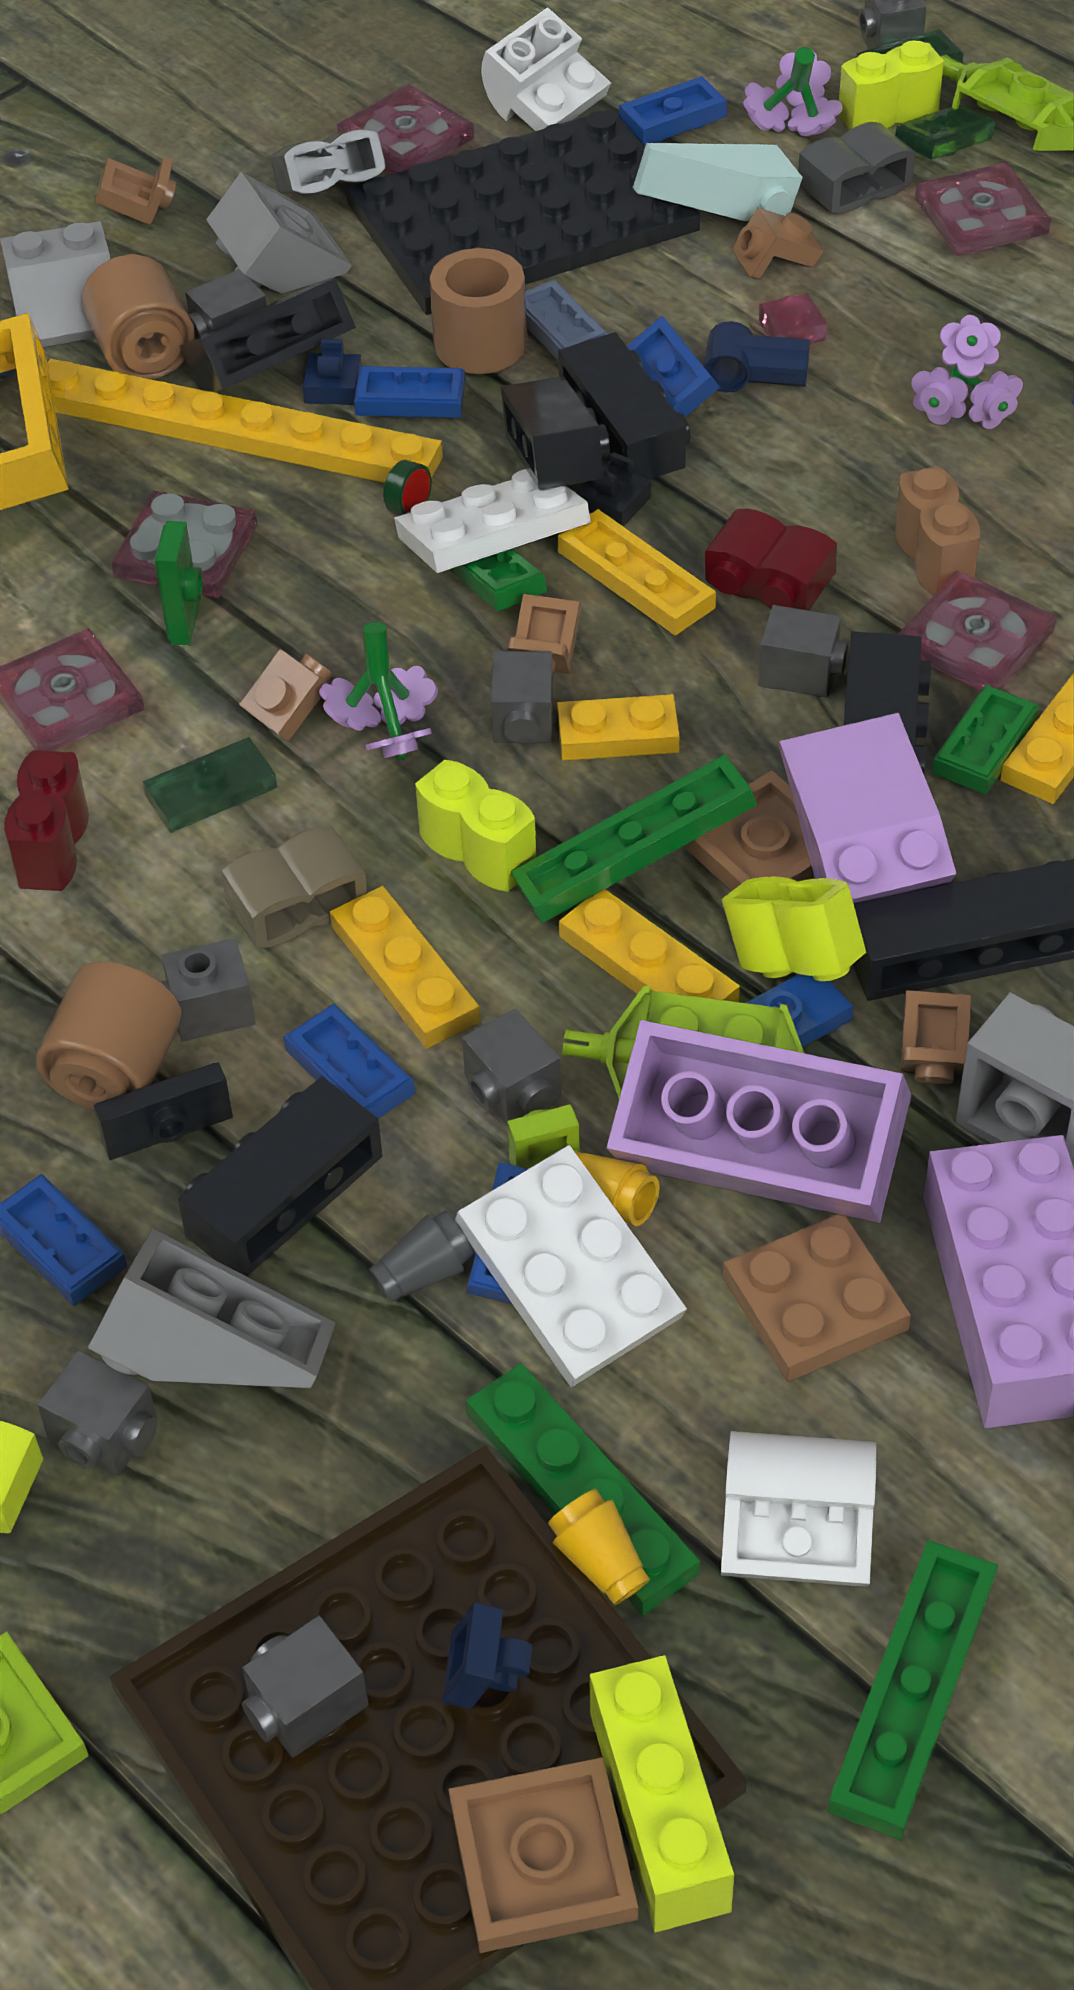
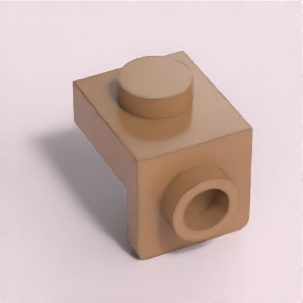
[95,157,177,225]
[733,207,823,279]
[508,594,582,675]
[239,649,334,742]
[900,990,971,1084]

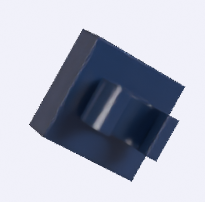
[303,339,362,405]
[442,1602,533,1709]

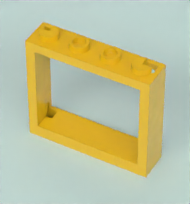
[0,312,69,510]

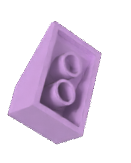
[778,713,956,903]

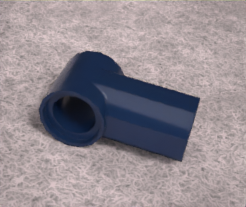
[704,321,810,393]

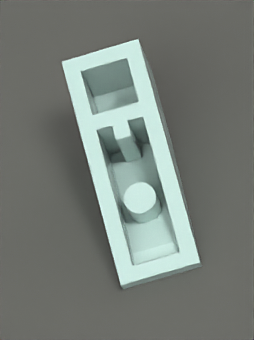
[633,143,803,221]

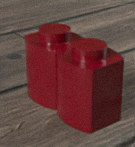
[705,509,837,611]
[4,750,89,891]

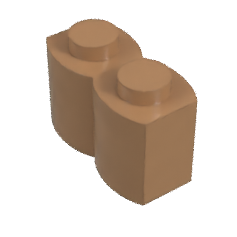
[895,466,981,597]

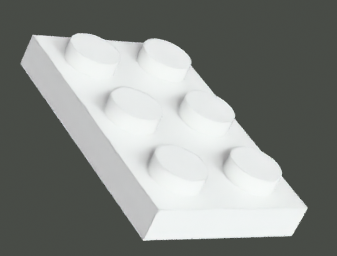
[394,469,591,573]
[455,1145,687,1388]

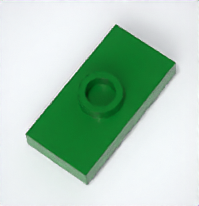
[154,521,203,645]
[449,548,547,612]
[932,685,1039,795]

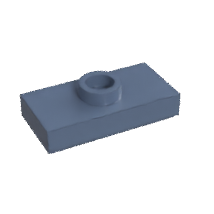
[525,280,608,360]

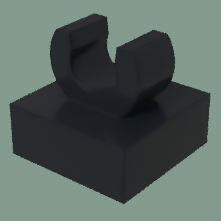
[576,452,651,527]

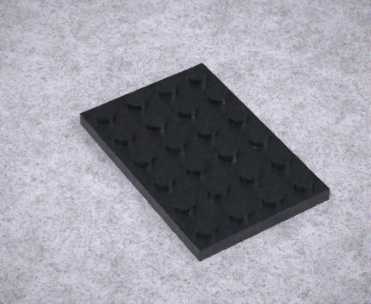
[346,108,700,315]

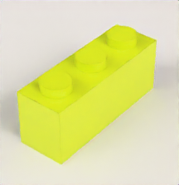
[590,1655,734,1933]

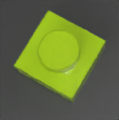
[507,1104,580,1169]

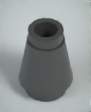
[369,1211,475,1303]

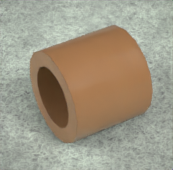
[429,248,527,375]
[81,254,195,380]
[36,961,182,1111]

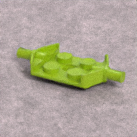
[941,55,1074,151]
[562,986,805,1099]

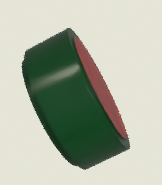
[383,460,432,516]

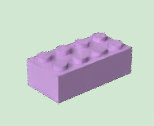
[606,1020,912,1223]
[923,1135,1074,1429]

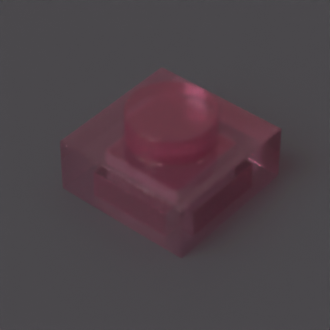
[759,293,827,344]

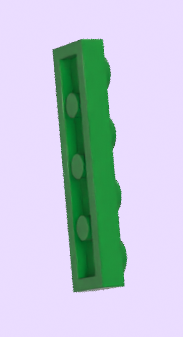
[511,754,757,924]
[465,1363,700,1616]
[827,1540,998,1841]

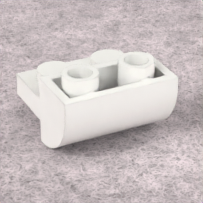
[481,7,611,131]
[721,1431,876,1587]

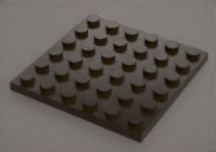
[109,1446,747,1990]

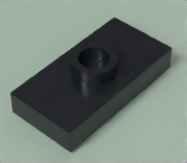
[93,1062,233,1160]

